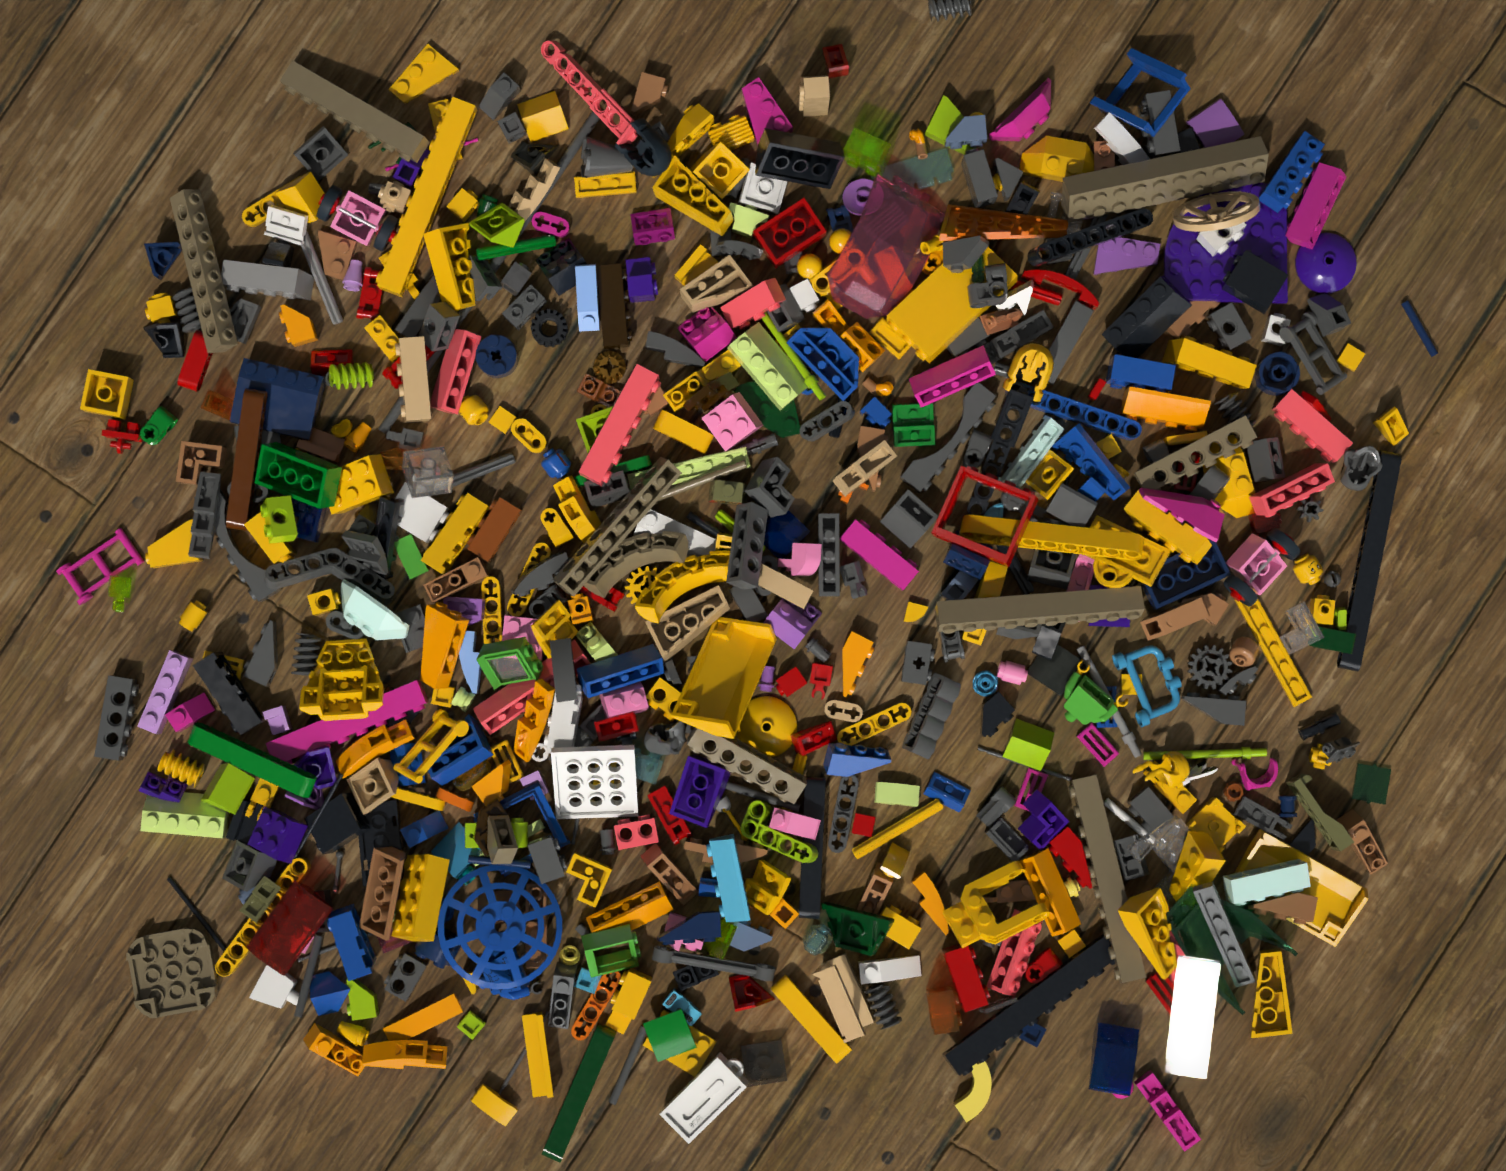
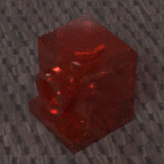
[1248,512,1282,534]

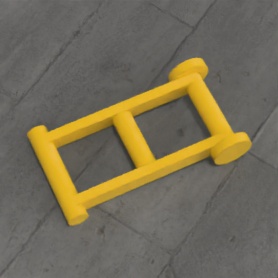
[393,709,469,783]

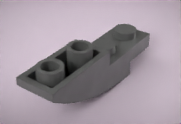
[511,551,573,597]

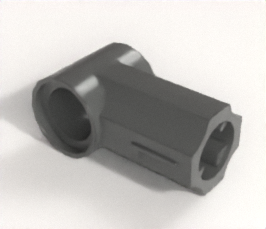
[976,786,1017,828]

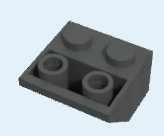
[880,489,938,549]

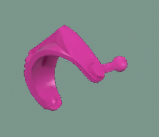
[1231,758,1278,790]

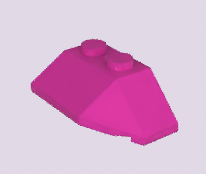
[988,78,1051,141]

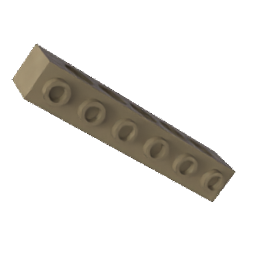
[1134,415,1257,491]
[687,727,807,804]

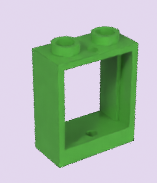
[581,924,641,978]

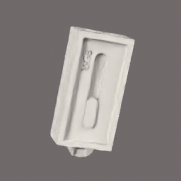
[659,1052,749,1144]

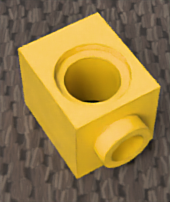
[446,188,479,222]
[307,589,341,616]

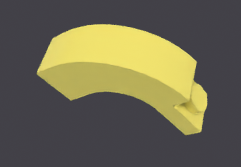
[954,1061,992,1123]

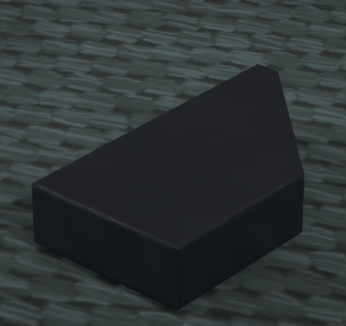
[1288,819,1316,855]

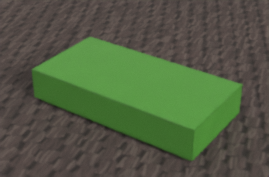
[394,534,429,580]

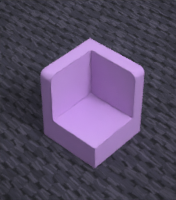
[262,706,293,735]
[520,770,550,800]

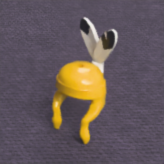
[1133,751,1218,789]

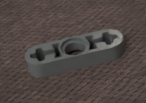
[800,401,855,442]

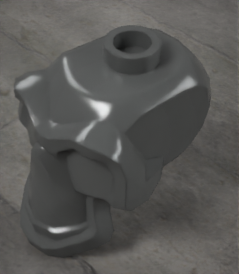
[1340,445,1383,491]
[644,719,687,755]

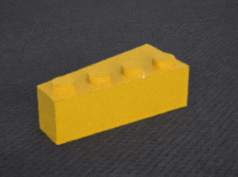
[652,155,734,236]
[423,223,475,311]
[421,493,489,575]
[1250,948,1293,1038]

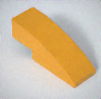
[911,871,949,935]

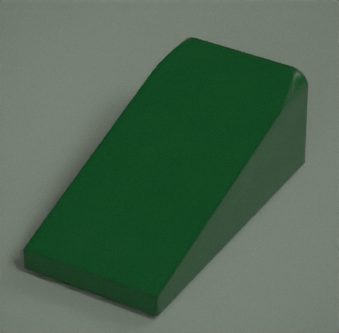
[1309,626,1356,654]

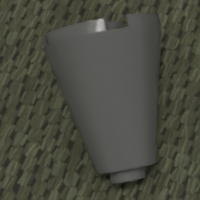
[581,137,634,178]

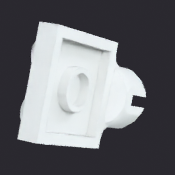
[738,163,787,215]

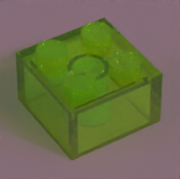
[843,127,892,177]

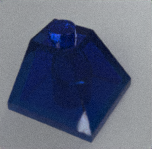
[764,511,810,559]

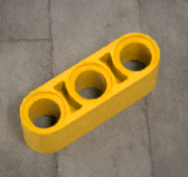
[653,410,714,454]

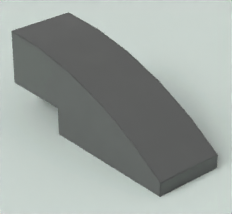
[645,331,705,368]
[550,638,578,702]

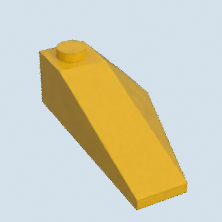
[652,103,714,178]

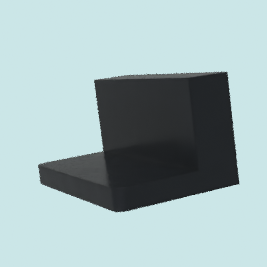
[226,799,263,844]

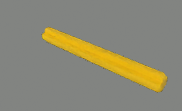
[852,799,943,859]

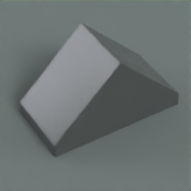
[993,158,1023,202]

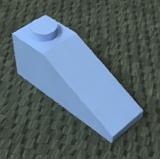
[575,264,600,331]

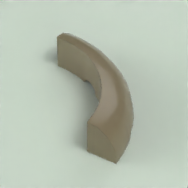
[584,531,688,598]

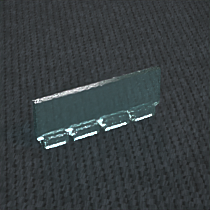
[869,148,954,200]

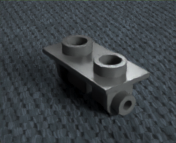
[1322,737,1360,764]

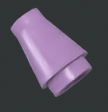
[342,260,363,292]

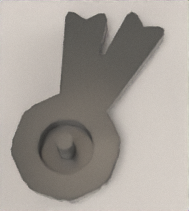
[1001,486,1047,522]

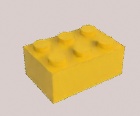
[329,454,394,515]

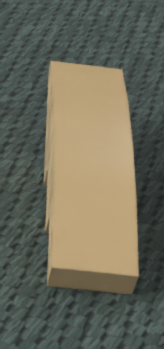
[508,158,560,221]
[758,563,814,609]

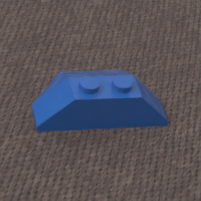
[786,328,859,401]

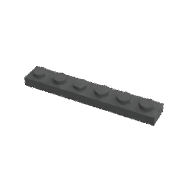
[1193,881,1256,987]

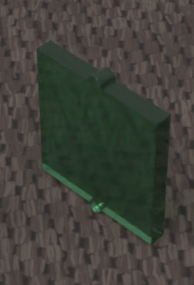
[1351,763,1391,805]

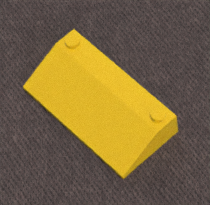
[671,617,777,739]
[1235,829,1369,947]

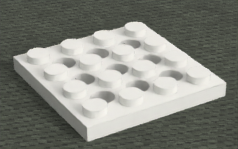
[551,745,638,819]

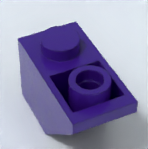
[392,149,431,188]

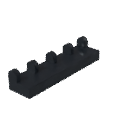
[374,495,404,579]

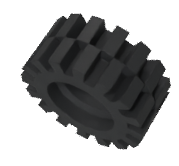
[531,309,568,347]

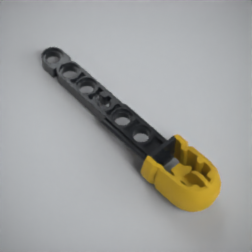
[967,343,1054,516]

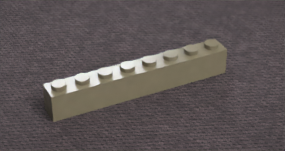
[280,60,430,163]

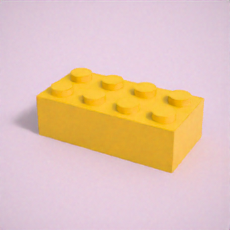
[391,854,450,942]

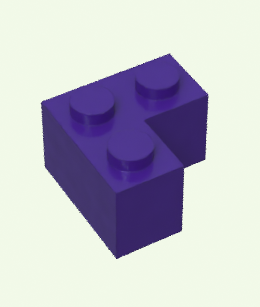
[626,257,658,303]
[1018,790,1069,851]

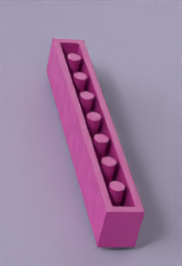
[265,680,429,764]

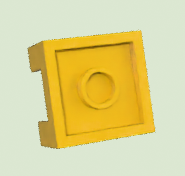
[1184,797,1246,852]

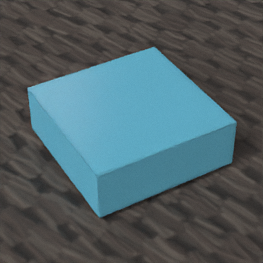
[574,967,601,994]

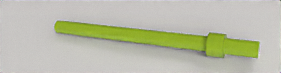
[762,312,826,400]
[1143,747,1267,760]

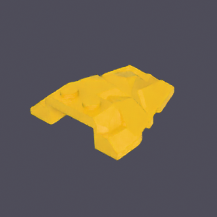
[299,638,384,721]

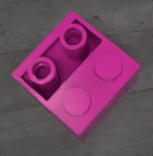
[677,307,737,362]

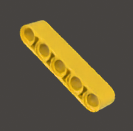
[770,974,852,1064]

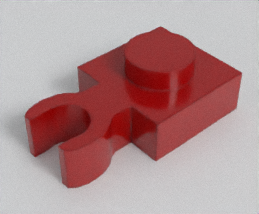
[810,662,833,699]

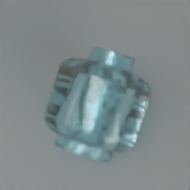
[803,924,833,956]

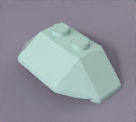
[340,579,409,640]

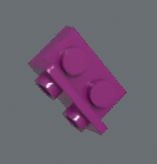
[630,208,675,245]

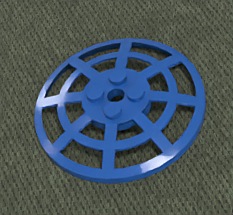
[438,865,562,989]

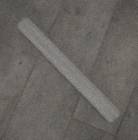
[301,230,343,325]

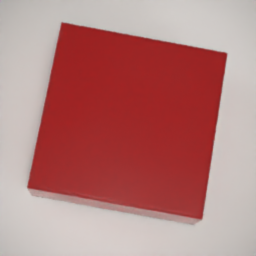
[1087,378,1106,402]
[851,813,876,837]

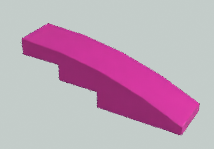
[1134,1070,1201,1152]

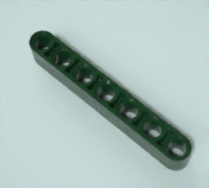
[541,1023,617,1163]

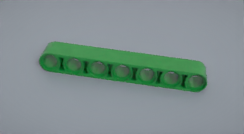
[187,722,317,798]

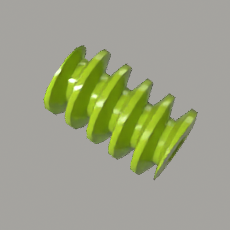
[329,362,374,390]

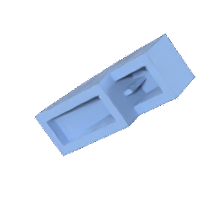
[459,631,481,694]

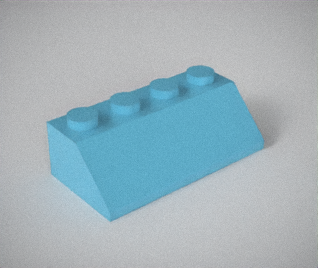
[706,834,750,922]

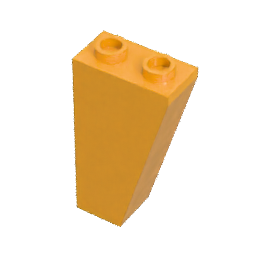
[420,602,469,689]

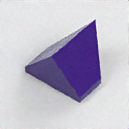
[294,746,337,790]

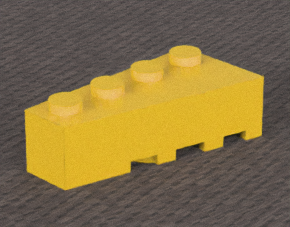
[1162,336,1257,389]
[1124,489,1212,565]

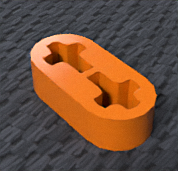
[435,787,475,812]

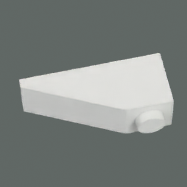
[858,955,922,984]

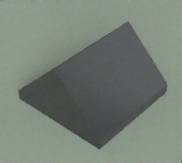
[293,126,348,181]
[1046,483,1098,527]

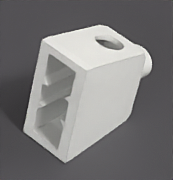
[249,961,300,1008]

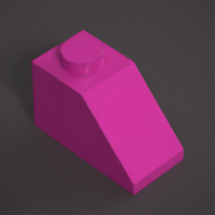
[165,693,215,732]

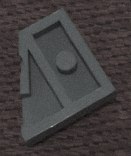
[230,299,261,344]

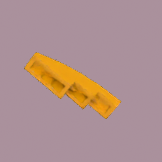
[513,678,555,762]
[383,993,464,1041]

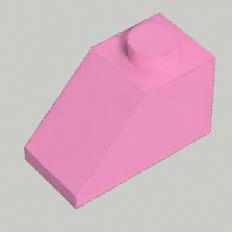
[769,807,821,840]

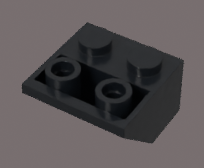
[535,238,587,296]

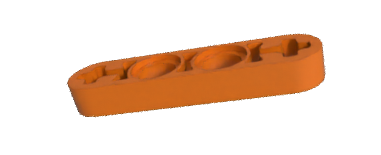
[571,971,621,1040]

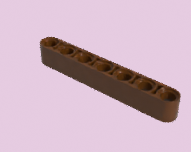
[226,388,267,531]

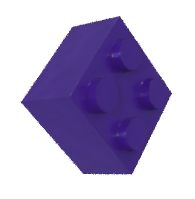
[248,806,308,864]

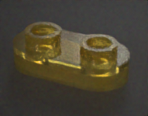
[453,759,491,791]

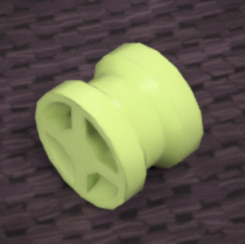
[451,686,476,712]

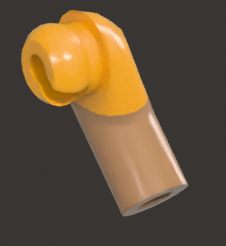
[909,129,928,159]
[862,377,894,397]

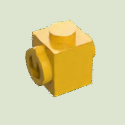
[145,293,179,324]

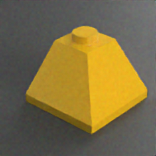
[691,141,750,199]

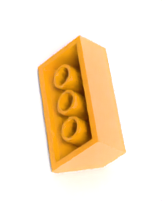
[1120,387,1211,432]

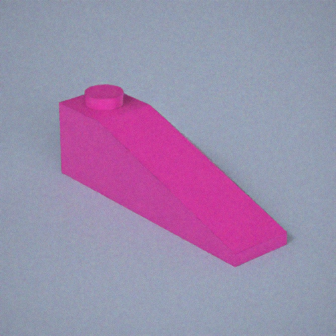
[1139,487,1225,542]

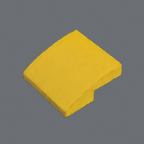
[531,600,578,659]
[744,860,791,915]

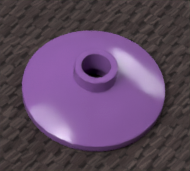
[843,179,883,216]

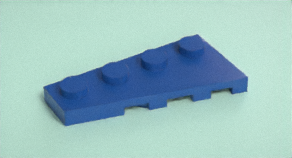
[1052,423,1130,500]

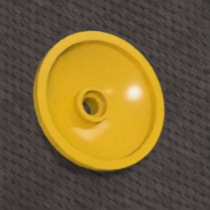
[737,696,797,757]

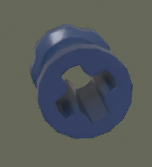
[1278,796,1297,817]

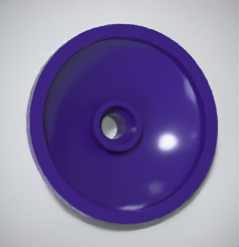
[1295,233,1357,294]

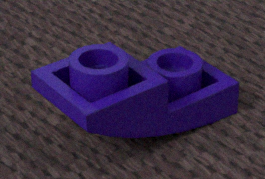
[139,771,187,802]

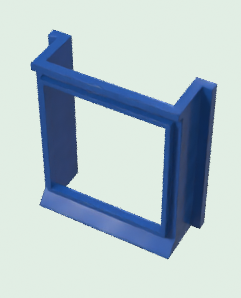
[1090,48,1191,137]
[473,781,571,876]

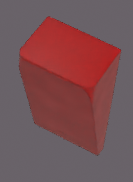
[791,721,837,756]

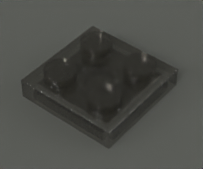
[741,1039,788,1087]

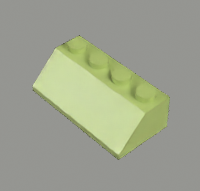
[727,322,808,411]
[140,792,230,838]

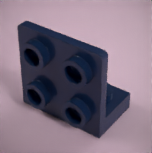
[943,531,993,579]

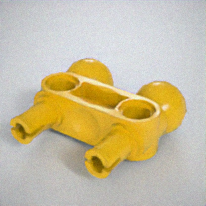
[797,228,878,310]

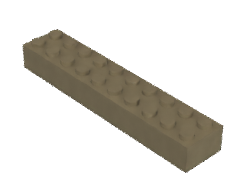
[1061,136,1269,223]

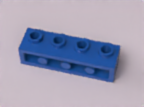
[1259,131,1325,213]
[577,644,664,698]

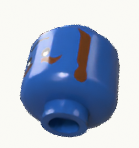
[541,448,571,479]

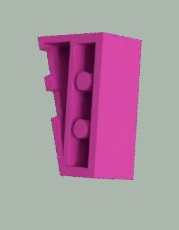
[742,77,793,148]

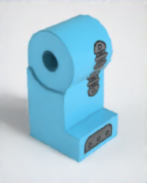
[662,988,702,1026]

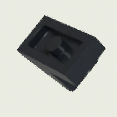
[1005,182,1040,215]

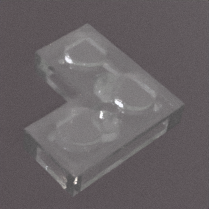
[1279,601,1324,655]

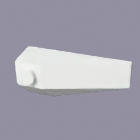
[633,509,716,557]

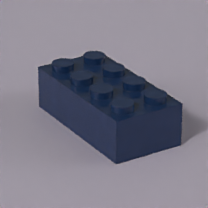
[1140,539,1231,610]

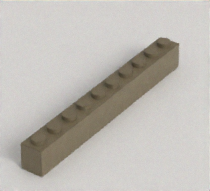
[935,586,1145,634]
[1068,775,1147,984]

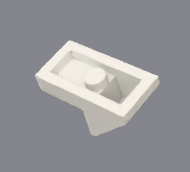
[995,280,1034,315]

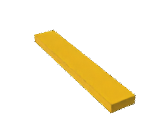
[1234,599,1312,707]

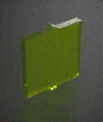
[701,918,737,960]

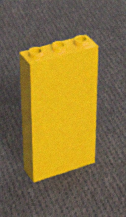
[887,247,1018,364]

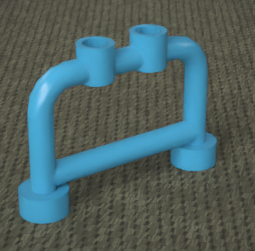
[1112,645,1182,727]

